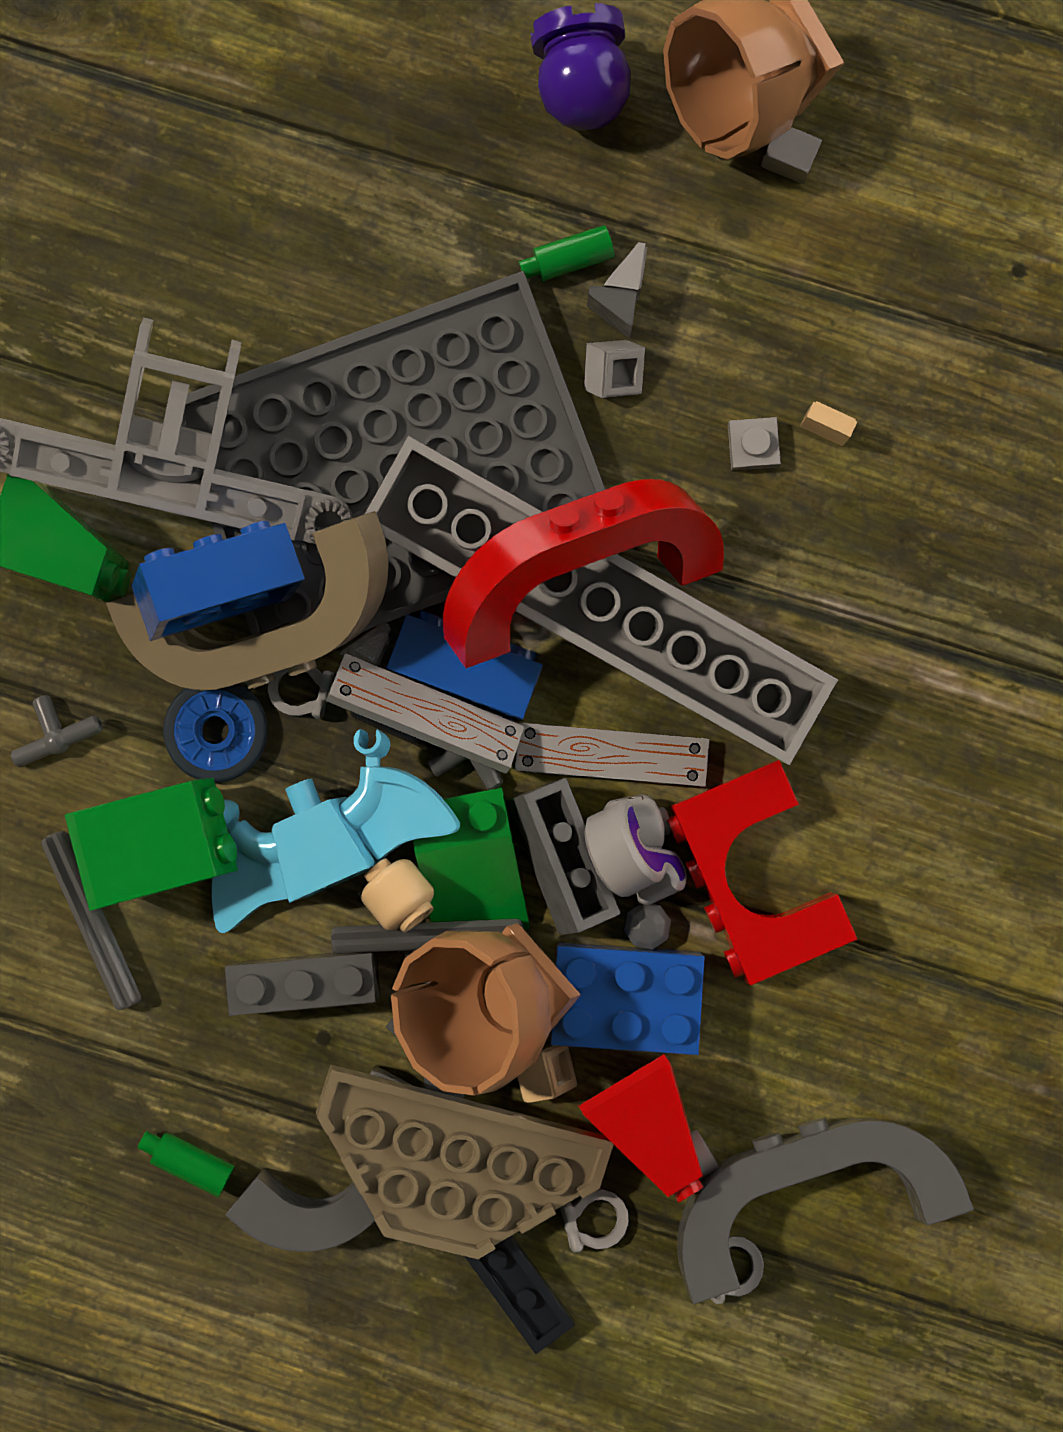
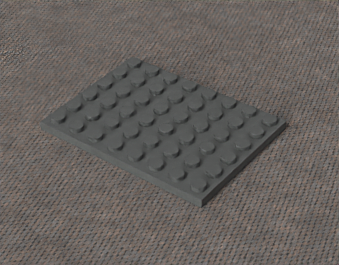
[167,271,605,636]

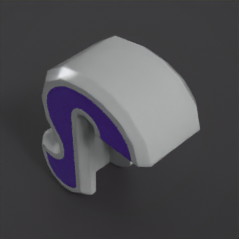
[584,800,687,905]

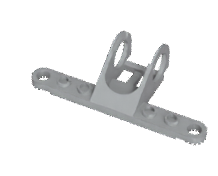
[0,317,352,544]

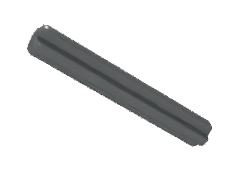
[41,831,141,1011]
[331,919,523,954]

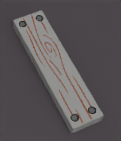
[326,653,524,774]
[515,723,709,787]

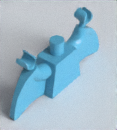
[212,729,460,933]

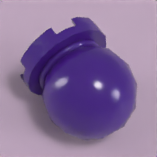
[530,3,631,131]

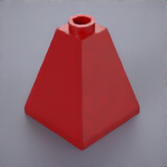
[578,1054,704,1203]

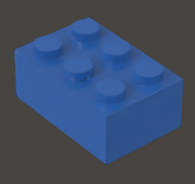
[131,521,305,641]
[551,942,705,1055]

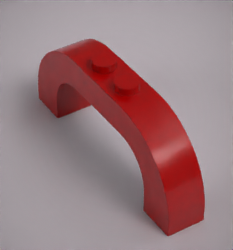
[443,479,724,669]

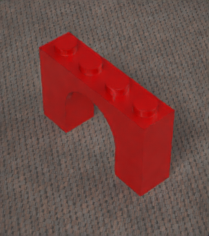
[667,760,857,986]

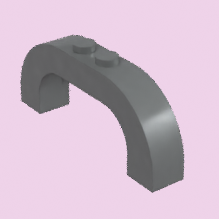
[225,1018,465,1252]
[677,1117,974,1304]

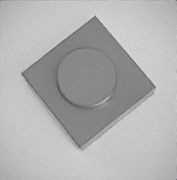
[728,417,781,471]

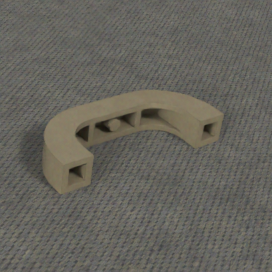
[106,511,388,690]

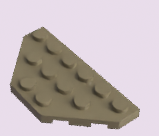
[316,1064,614,1259]

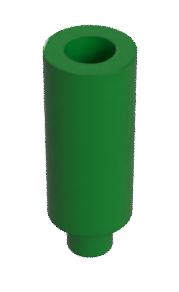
[518,225,615,282]
[137,1131,235,1198]

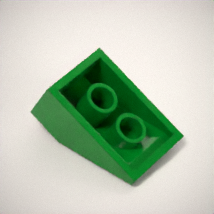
[413,788,530,930]

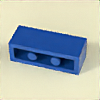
[386,611,543,721]

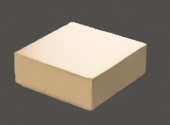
[800,401,857,446]

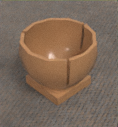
[663,0,844,160]
[391,923,581,1095]

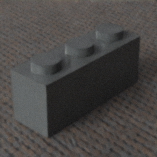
[506,778,621,934]
[225,952,381,1016]

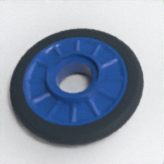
[163,683,268,783]

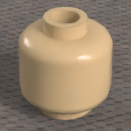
[361,858,434,933]

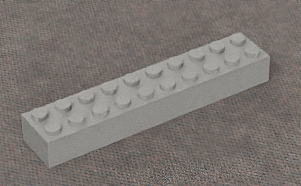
[365,436,838,765]

